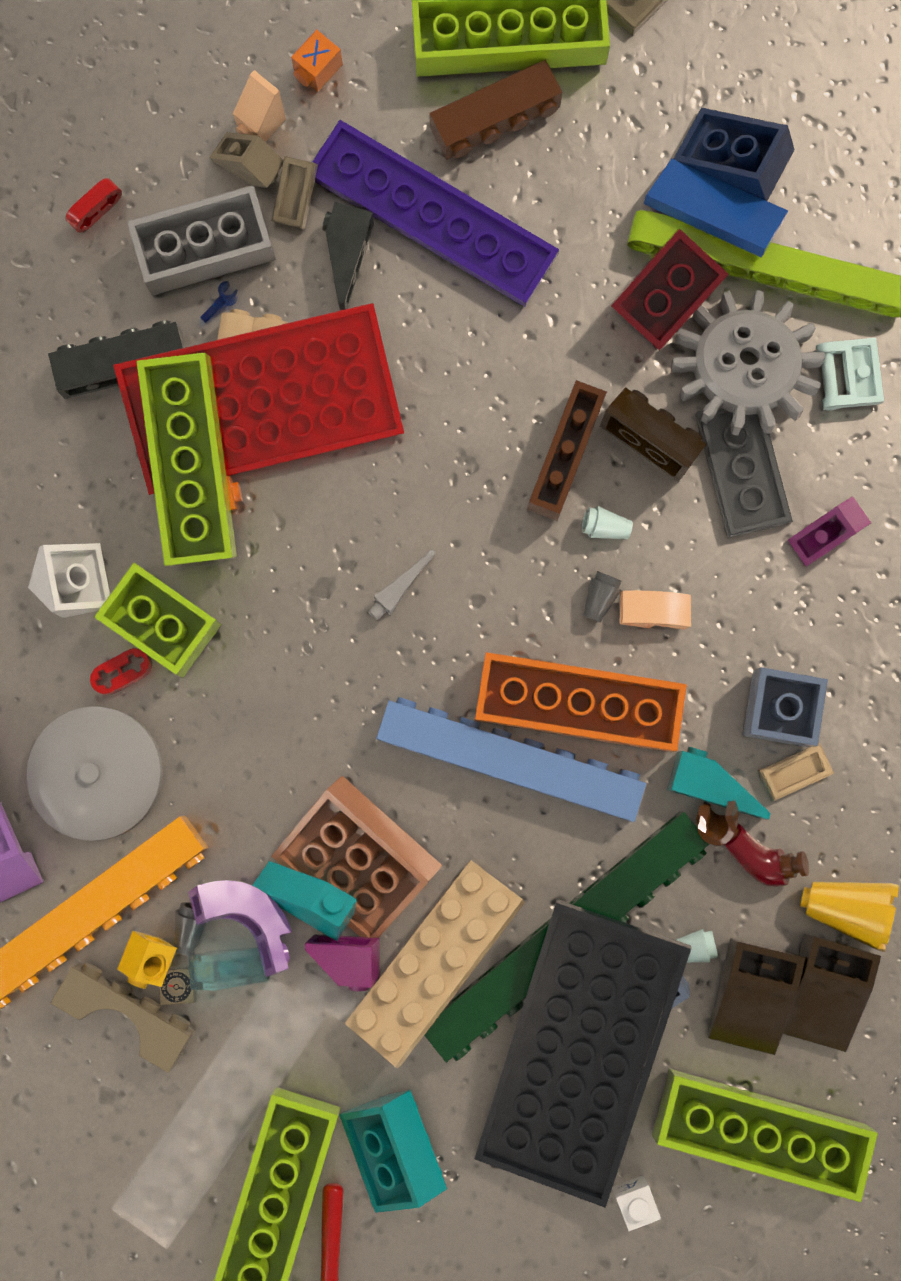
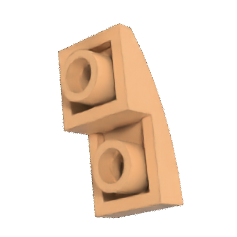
[620,590,691,630]

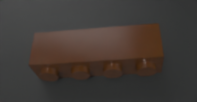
[429,59,563,160]
[527,380,607,521]

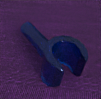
[200,281,238,323]

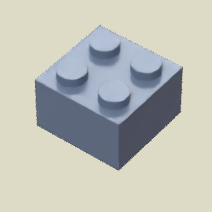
[743,667,828,747]

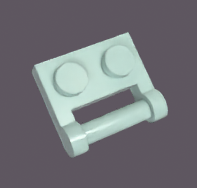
[816,338,884,411]

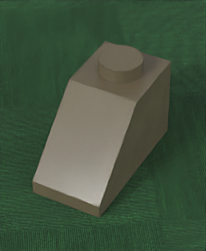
[209,132,284,188]

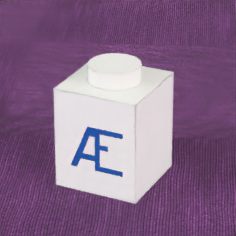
[612,1175,661,1231]

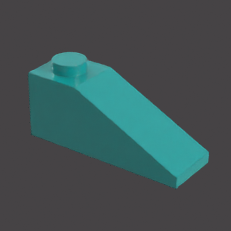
[667,747,771,820]
[252,861,357,941]

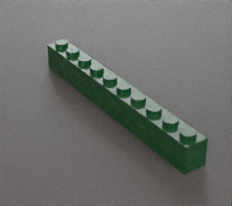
[424,811,709,1063]

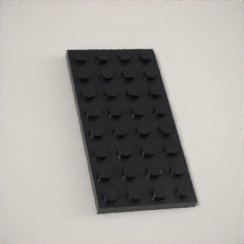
[474,900,691,1208]

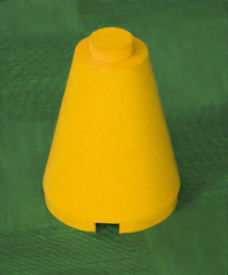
[800,882,899,952]

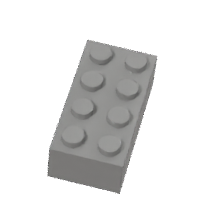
[127,185,276,296]

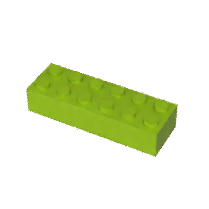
[412,0,610,77]
[136,353,237,566]
[652,1068,878,1202]
[214,1087,341,1281]

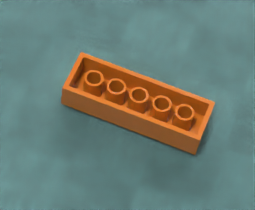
[474,652,687,753]

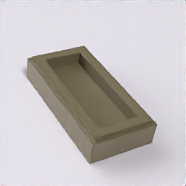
[271,156,318,229]

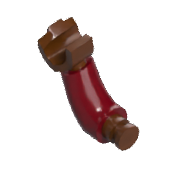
[696,800,809,887]

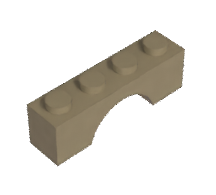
[50,962,195,1073]

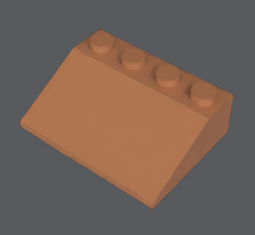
[271,776,442,938]

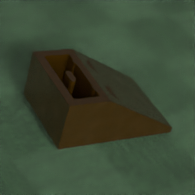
[783,934,881,1052]
[708,938,805,1055]

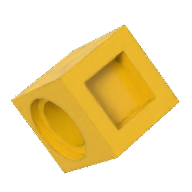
[117,931,177,989]

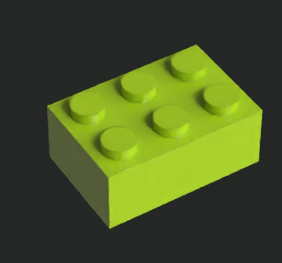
[94,563,222,678]

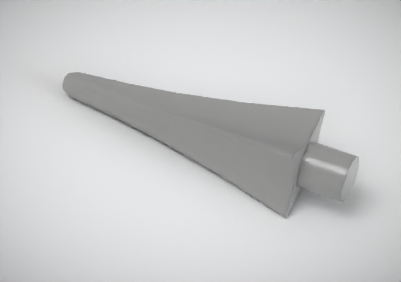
[368,550,435,620]

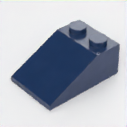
[673,107,795,201]

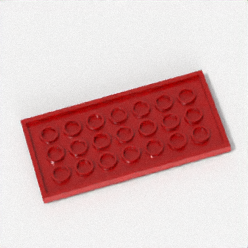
[113,303,404,495]

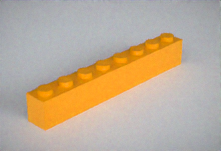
[0,816,209,1010]

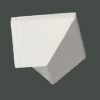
[28,543,110,618]

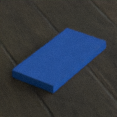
[644,159,788,257]

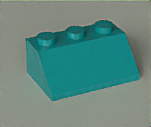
[339,1090,447,1213]

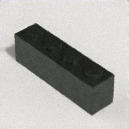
[48,320,186,399]

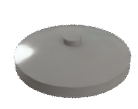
[26,707,163,841]

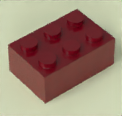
[611,229,729,351]

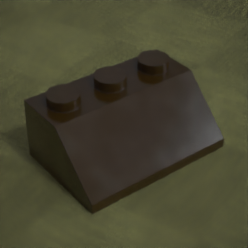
[599,387,706,483]

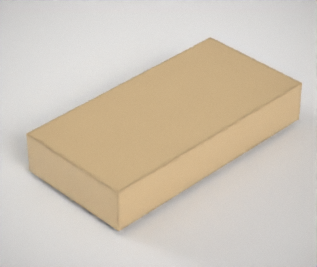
[758,743,834,801]

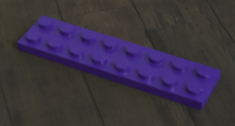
[312,120,559,307]

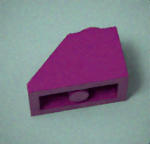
[788,496,872,567]
[305,934,380,992]

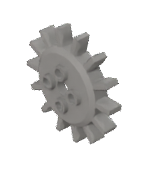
[671,290,825,435]

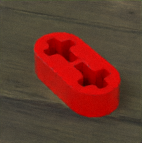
[65,178,122,233]
[90,648,152,695]

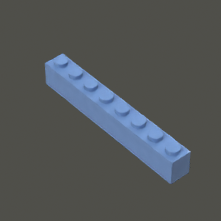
[376,697,646,822]

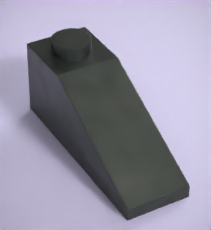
[322,202,374,311]

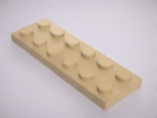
[345,860,525,1068]

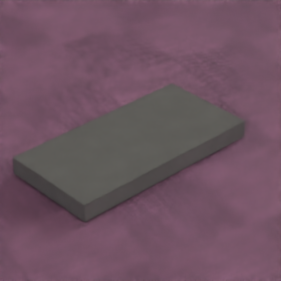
[695,408,793,539]

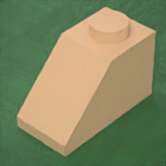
[233,70,286,142]

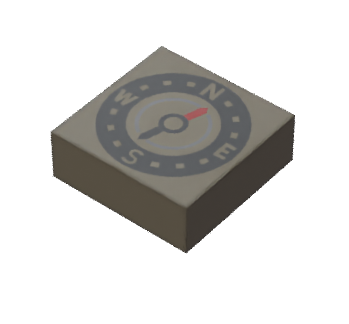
[159,967,196,1005]

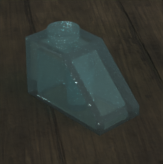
[188,947,270,991]

